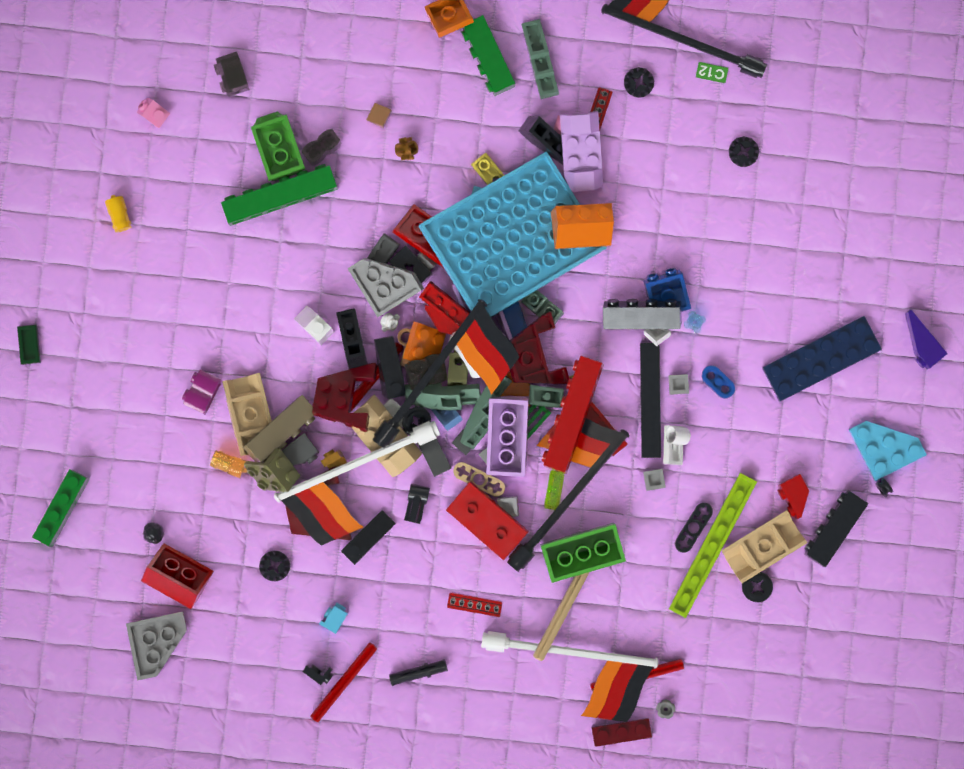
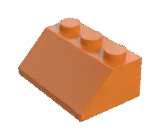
[551,203,614,249]

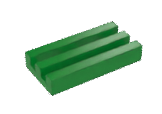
[527,405,551,440]

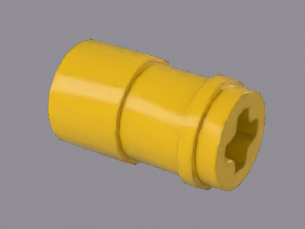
[105,195,132,233]

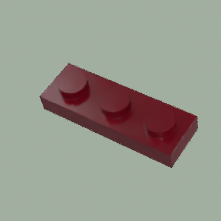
[591,718,652,747]

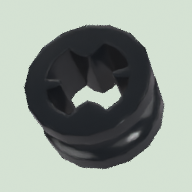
[875,478,893,497]

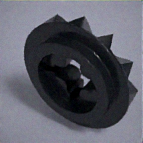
[624,67,654,98]
[729,136,759,167]
[401,406,431,435]
[259,551,290,582]
[742,572,773,602]

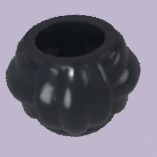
[143,522,164,544]

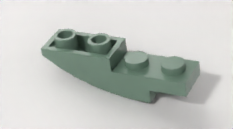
[405,382,481,410]

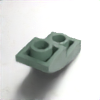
[521,290,564,324]

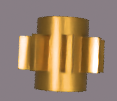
[395,137,418,161]

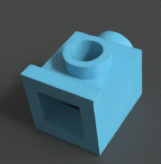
[319,602,348,634]

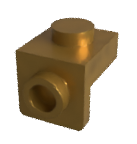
[321,449,348,469]

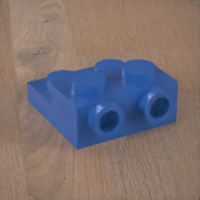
[643,268,691,312]

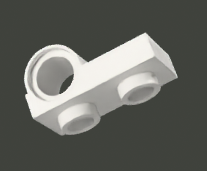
[663,425,691,465]

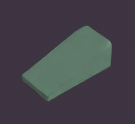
[529,385,564,408]

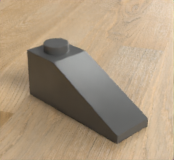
[282,433,319,466]

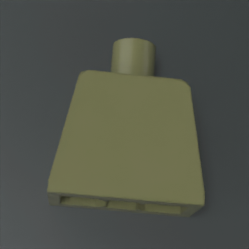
[447,349,468,386]

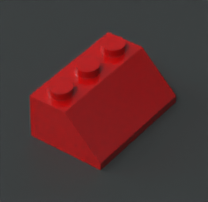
[141,543,214,609]

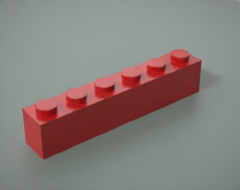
[542,356,604,474]

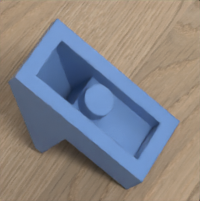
[431,409,463,431]

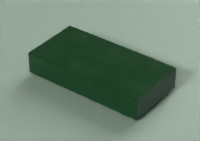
[17,325,41,365]

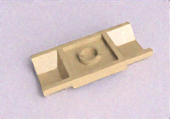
[222,373,272,456]
[352,394,422,477]
[721,510,807,583]

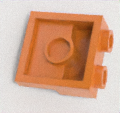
[424,0,474,38]

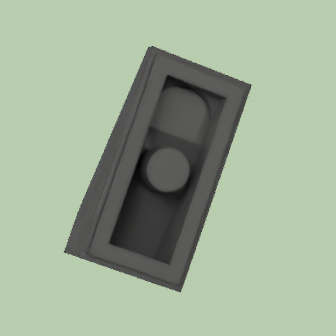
[418,439,452,477]

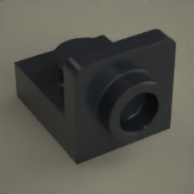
[302,664,333,685]

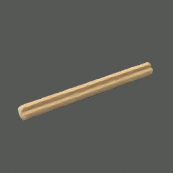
[533,572,589,661]

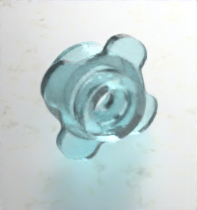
[684,311,706,333]

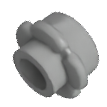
[656,700,675,719]

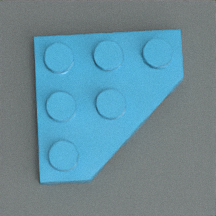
[849,421,927,481]

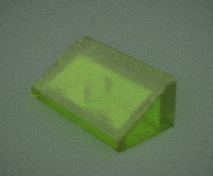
[544,470,565,510]

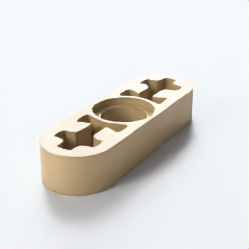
[453,462,505,497]

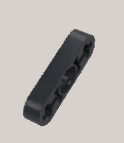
[674,503,713,553]

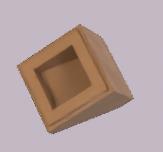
[366,103,392,128]

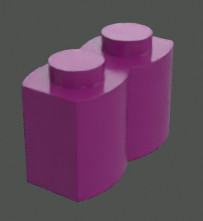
[182,370,222,415]

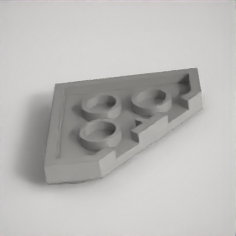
[348,258,424,317]
[126,611,187,681]

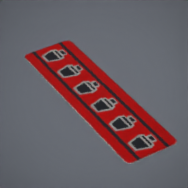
[590,87,613,131]
[447,593,502,617]

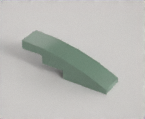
[521,19,559,99]
[460,376,512,449]

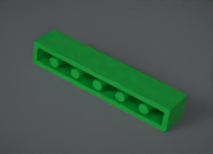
[221,164,338,226]

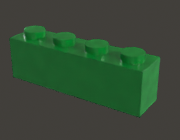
[461,15,515,96]
[32,469,90,547]

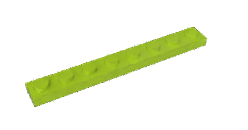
[668,473,757,618]

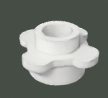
[380,313,400,332]

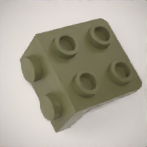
[244,449,301,492]

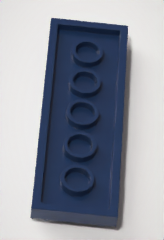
[762,316,882,402]

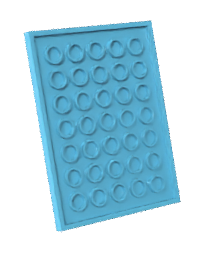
[418,151,607,317]

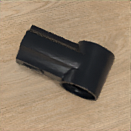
[404,483,430,524]

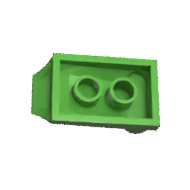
[251,111,305,181]

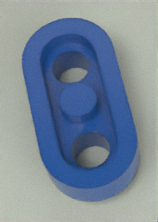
[701,366,735,399]

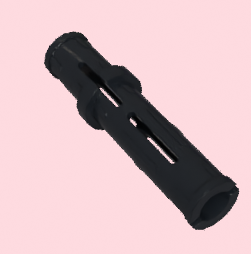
[389,659,448,686]

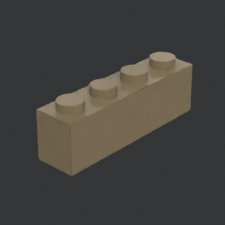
[243,395,315,463]

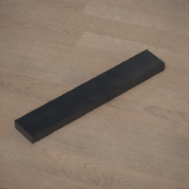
[640,343,661,458]

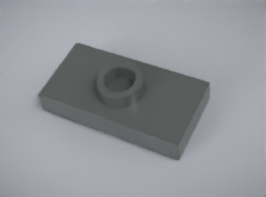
[367,233,400,264]

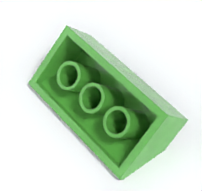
[540,523,626,583]

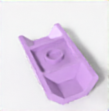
[560,111,603,191]

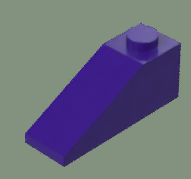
[905,309,948,369]

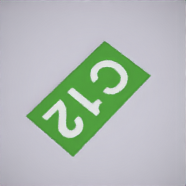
[696,62,728,83]

